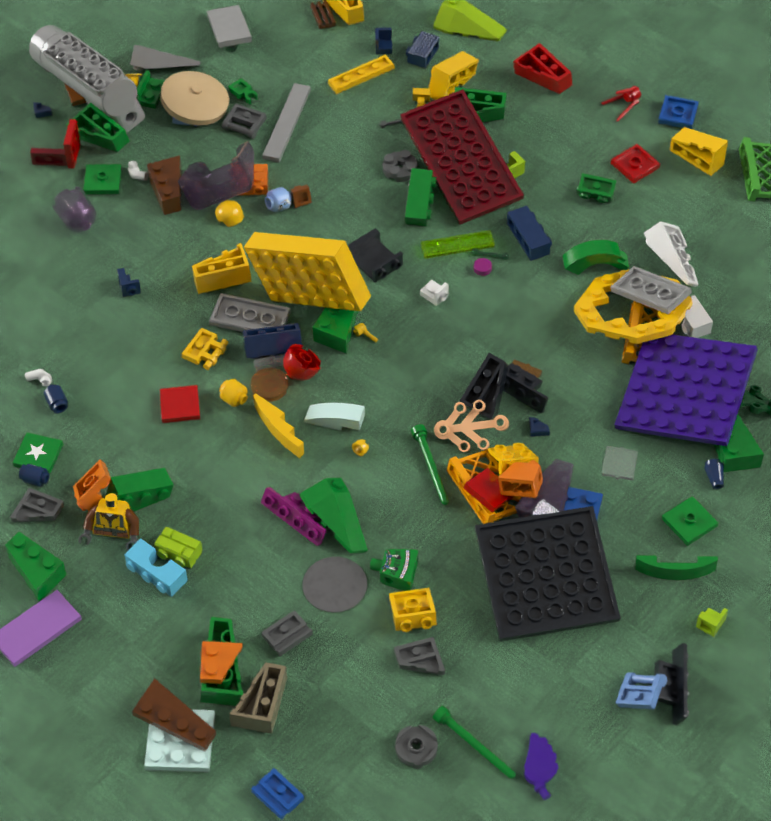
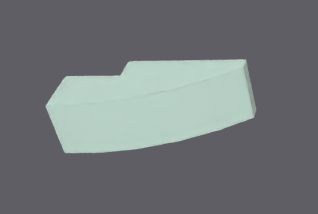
[304,403,365,430]

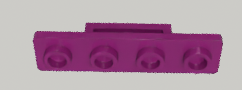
[261,487,326,546]

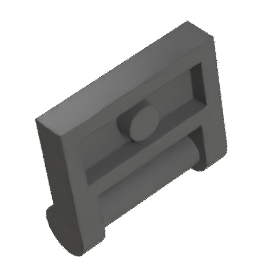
[222,104,267,139]

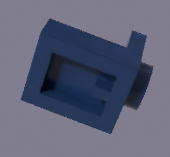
[117,268,141,297]

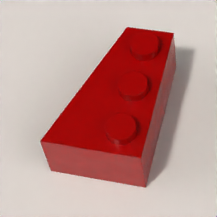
[513,43,573,94]

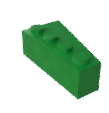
[200,617,243,706]

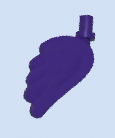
[524,732,559,800]

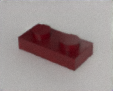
[30,148,67,166]

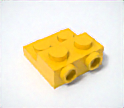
[389,588,437,632]

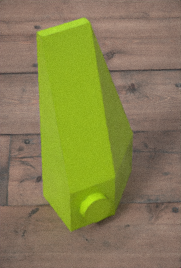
[433,0,507,41]

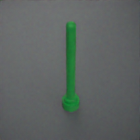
[410,424,449,505]
[433,706,516,779]

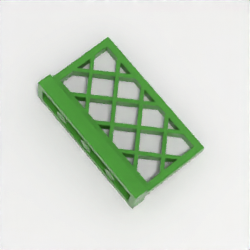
[739,137,771,201]

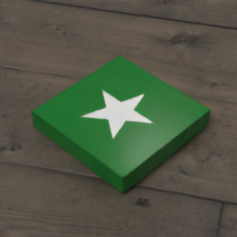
[12,432,64,475]

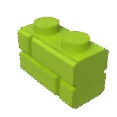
[154,527,203,569]

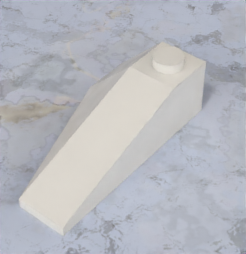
[644,221,698,287]

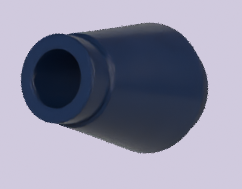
[704,459,724,489]

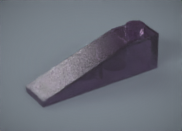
[515,459,574,518]

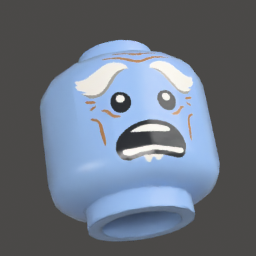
[265,187,292,213]

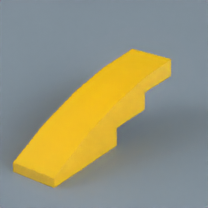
[253,393,304,458]

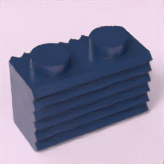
[406,31,439,68]

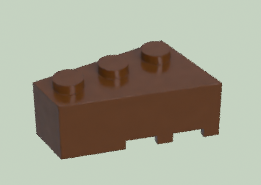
[146,155,182,215]

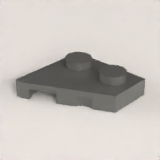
[394,637,445,675]

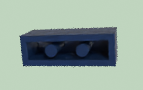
[507,206,552,261]
[242,323,302,359]

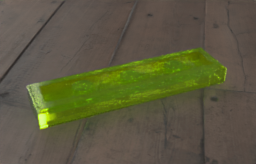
[420,230,495,259]

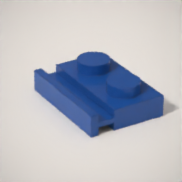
[251,768,304,820]

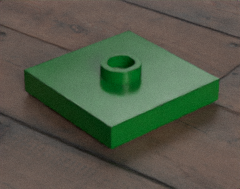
[84,164,122,195]
[662,496,718,546]

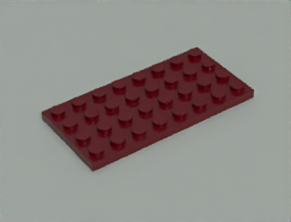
[400,89,524,225]

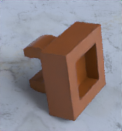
[290,185,312,208]

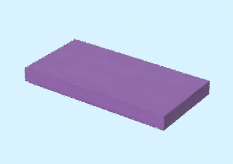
[0,590,82,667]

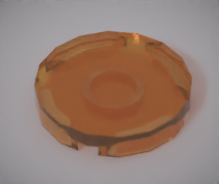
[251,368,289,401]

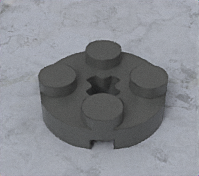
[383,150,417,182]
[395,725,438,769]

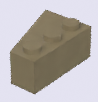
[229,663,287,734]

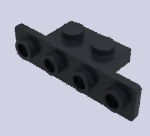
[503,363,548,413]
[654,643,689,725]

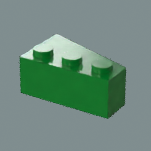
[455,87,507,122]
[66,103,130,152]
[405,168,436,226]
[5,532,67,602]

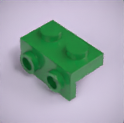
[576,173,617,203]

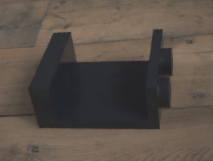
[347,228,403,283]

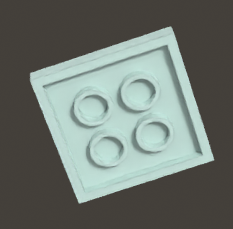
[144,710,215,772]

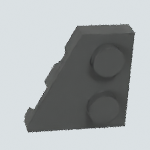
[10,488,64,522]

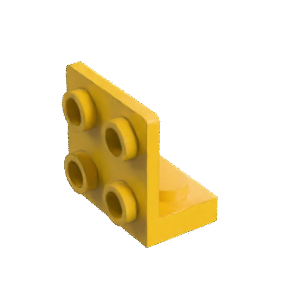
[488,443,539,477]

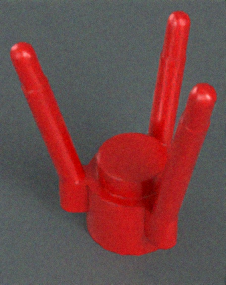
[601,86,641,122]

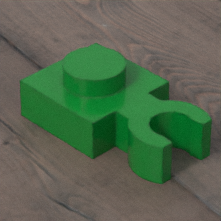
[228,78,258,104]

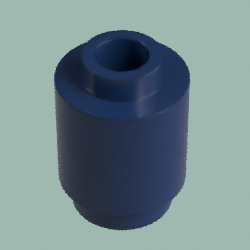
[43,385,68,413]
[19,464,50,487]

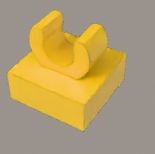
[413,88,430,107]

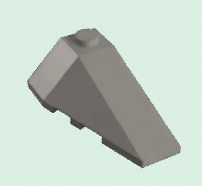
[130,45,201,71]

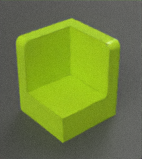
[506,151,525,178]
[696,608,728,637]

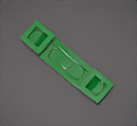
[635,555,718,580]

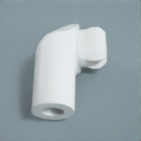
[127,161,148,181]
[25,369,52,387]

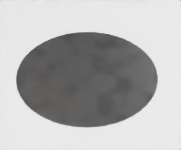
[302,557,367,612]

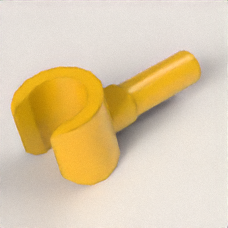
[353,323,378,343]

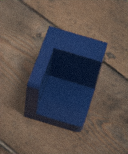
[375,28,392,54]

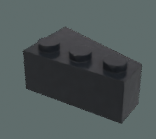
[459,353,509,420]

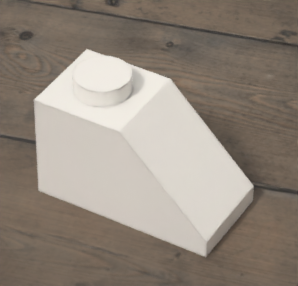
[682,295,713,338]

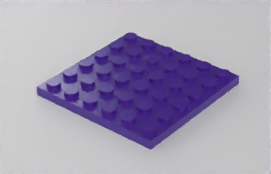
[614,335,758,446]

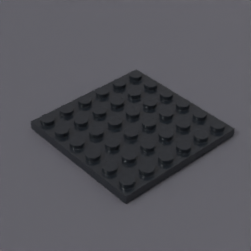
[474,506,621,642]

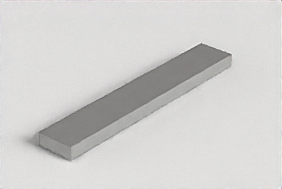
[263,83,311,163]

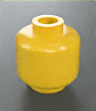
[219,379,248,407]

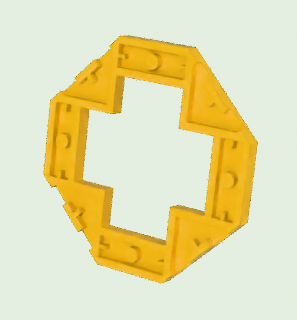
[574,269,692,344]

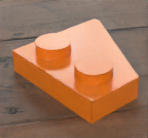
[200,641,243,684]

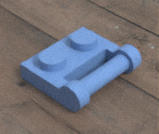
[616,672,667,709]

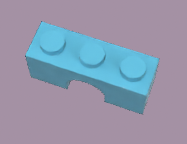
[124,538,188,597]

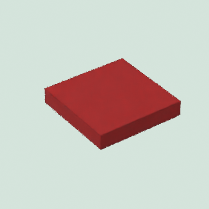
[63,119,81,169]
[611,144,660,184]
[160,385,200,423]
[463,468,515,513]

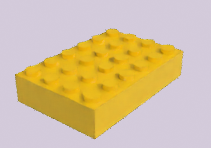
[244,232,371,311]

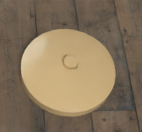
[160,71,229,125]

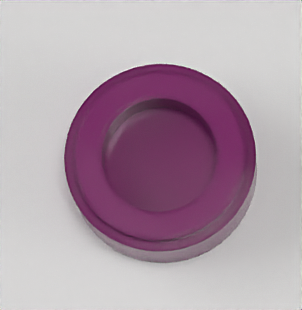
[474,258,492,276]

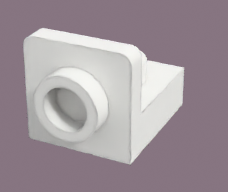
[420,280,449,306]

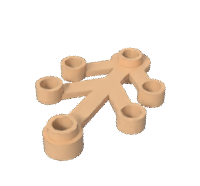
[434,400,509,453]

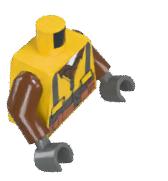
[78,493,139,550]

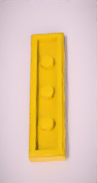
[328,54,394,94]

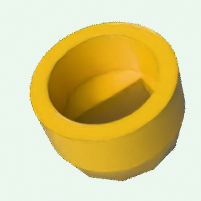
[352,439,369,456]

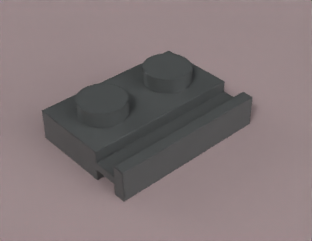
[261,610,313,657]

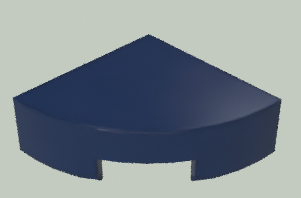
[33,102,53,118]
[529,417,550,437]

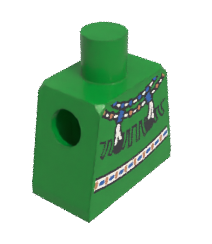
[370,549,418,591]

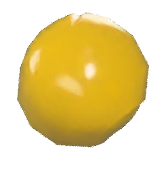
[215,200,244,227]

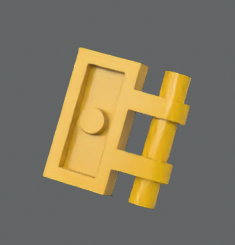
[182,328,229,370]

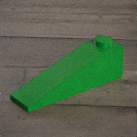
[300,477,368,554]

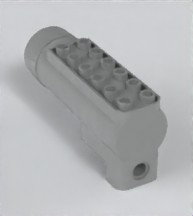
[29,25,145,133]

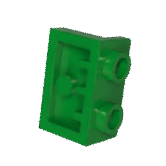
[136,70,165,109]

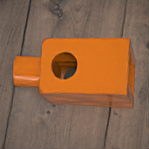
[498,460,543,498]

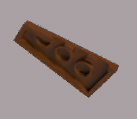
[132,678,216,751]

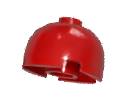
[283,344,321,381]

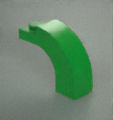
[562,240,629,275]

